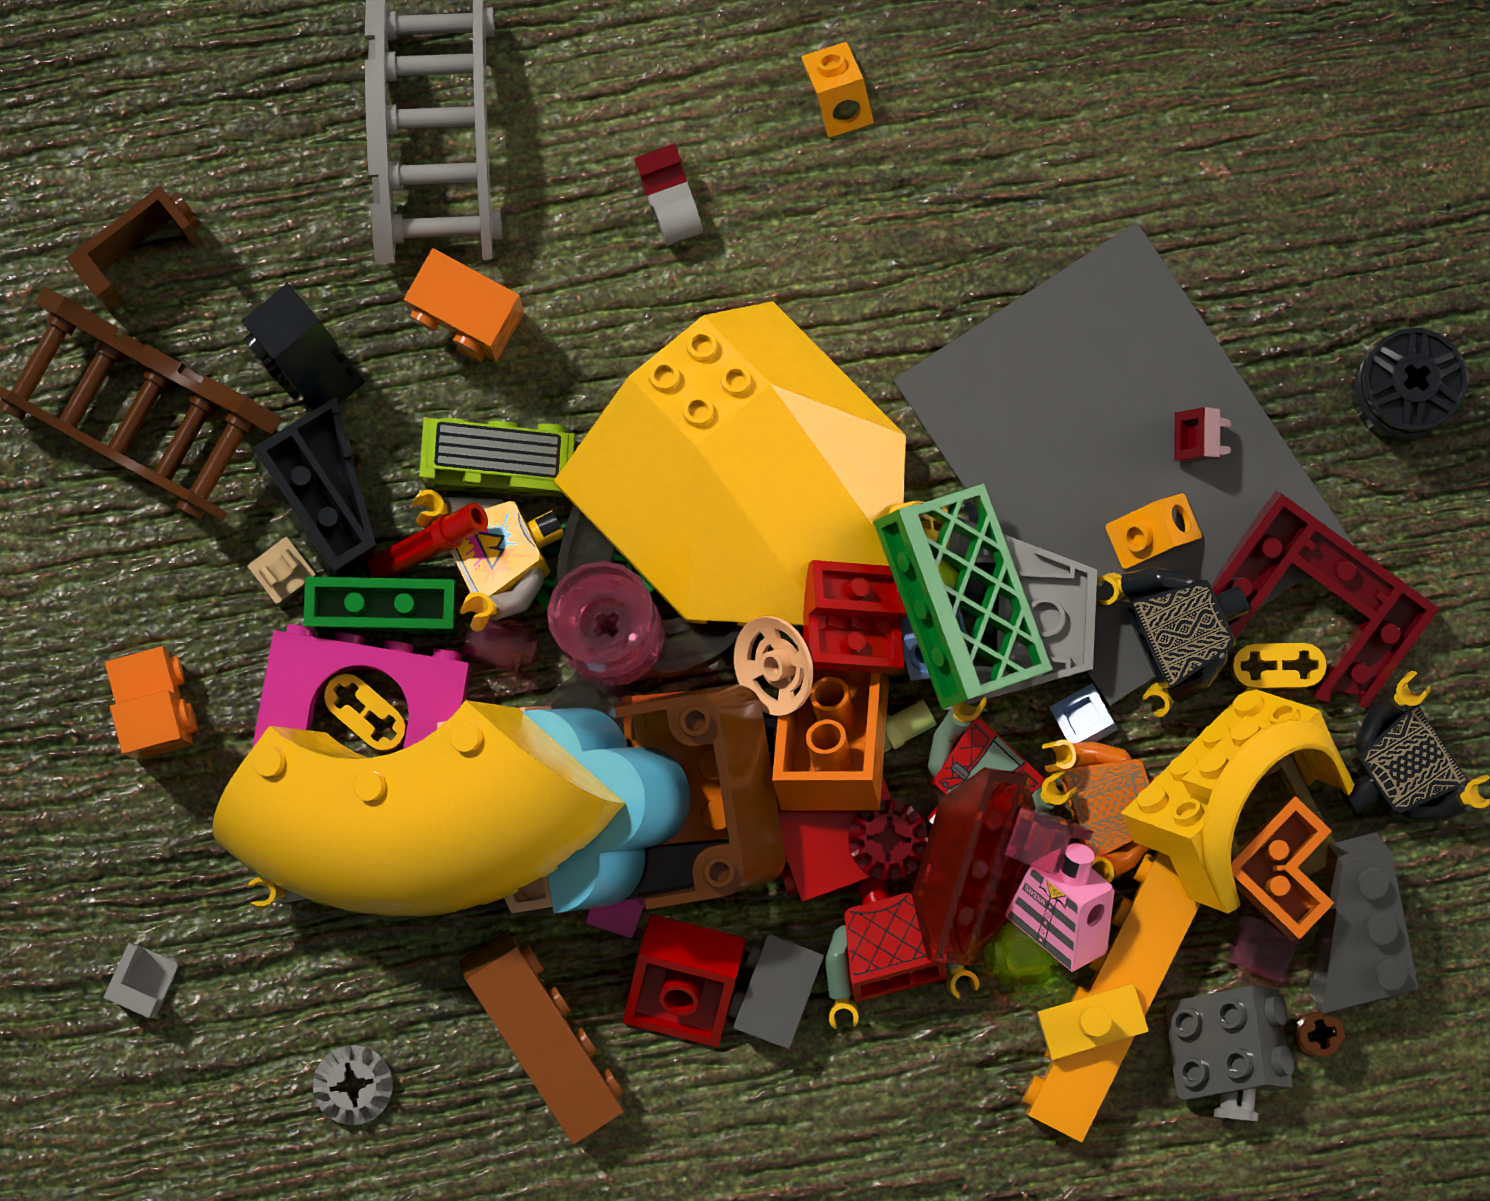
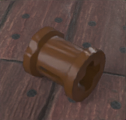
[1293,1012,1345,1057]

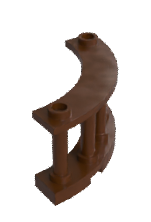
[0,287,282,521]

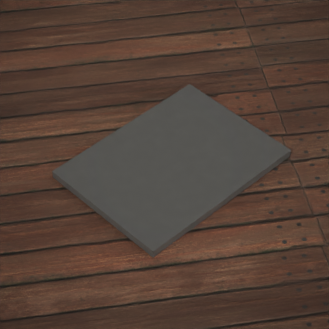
[893,222,1355,707]

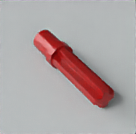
[367,503,488,578]

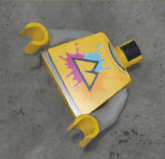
[411,489,566,631]

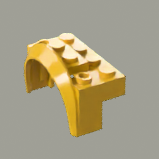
[1120,687,1354,914]

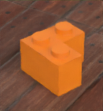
[403,248,524,363]
[105,646,198,761]
[1231,796,1334,941]

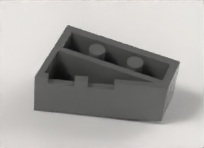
[1308,832,1419,1014]

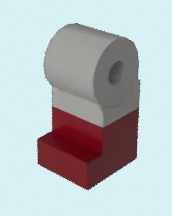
[634,143,704,246]

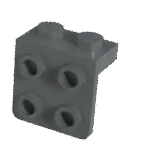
[1165,985,1294,1100]

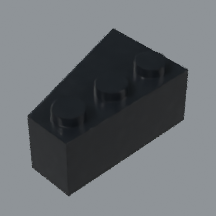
[241,283,365,410]
[251,397,376,577]

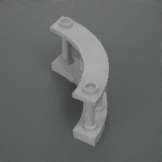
[365,0,502,264]

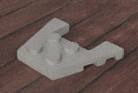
[945,517,1097,710]

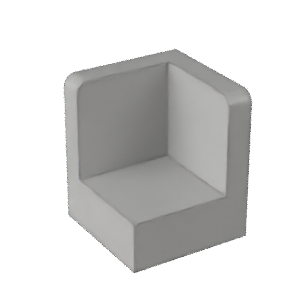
[103,943,179,1018]

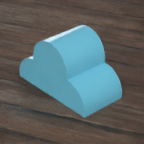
[523,708,690,913]

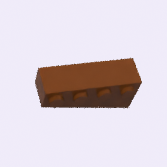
[459,929,624,1145]

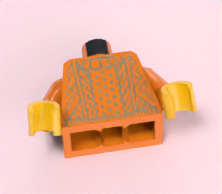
[1042,739,1158,883]

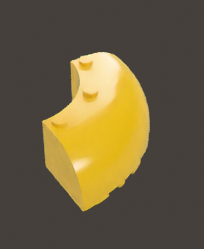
[213,700,626,917]

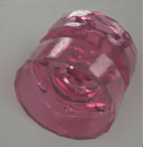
[547,561,665,687]

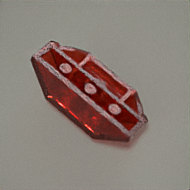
[912,767,1039,966]

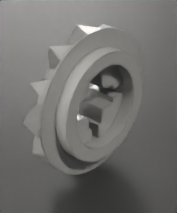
[313,1045,393,1125]

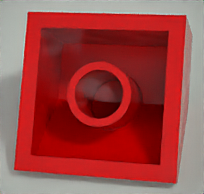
[623,913,746,1048]

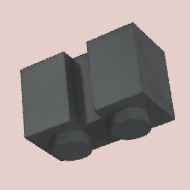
[727,934,824,1049]

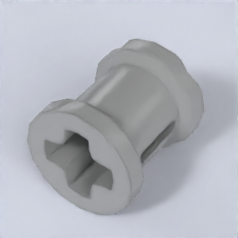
[1213,1089,1259,1121]

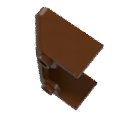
[607,684,786,910]

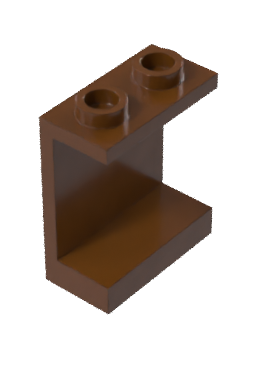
[66,186,203,314]

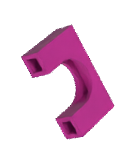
[252,624,472,749]

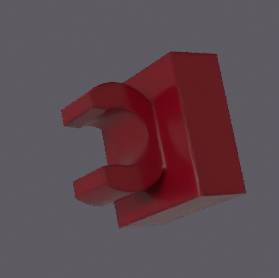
[1174,407,1231,463]

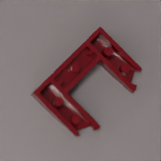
[1211,491,1440,708]

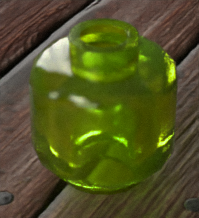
[983,922,1060,988]

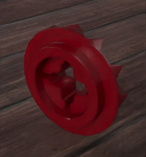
[848,799,929,880]

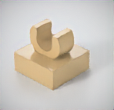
[247,536,317,606]

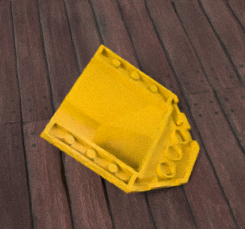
[554,301,906,626]

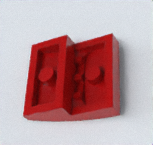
[803,560,907,674]

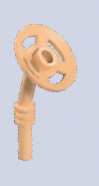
[734,616,813,716]

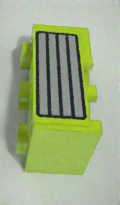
[419,417,577,498]

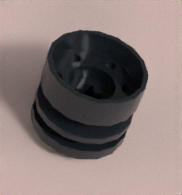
[1351,328,1468,442]

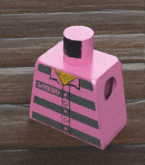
[1005,843,1114,972]

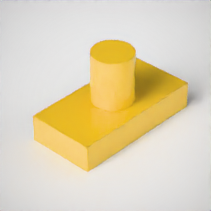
[1037,983,1149,1060]

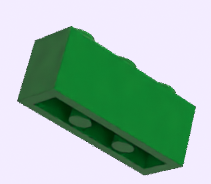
[304,577,458,635]

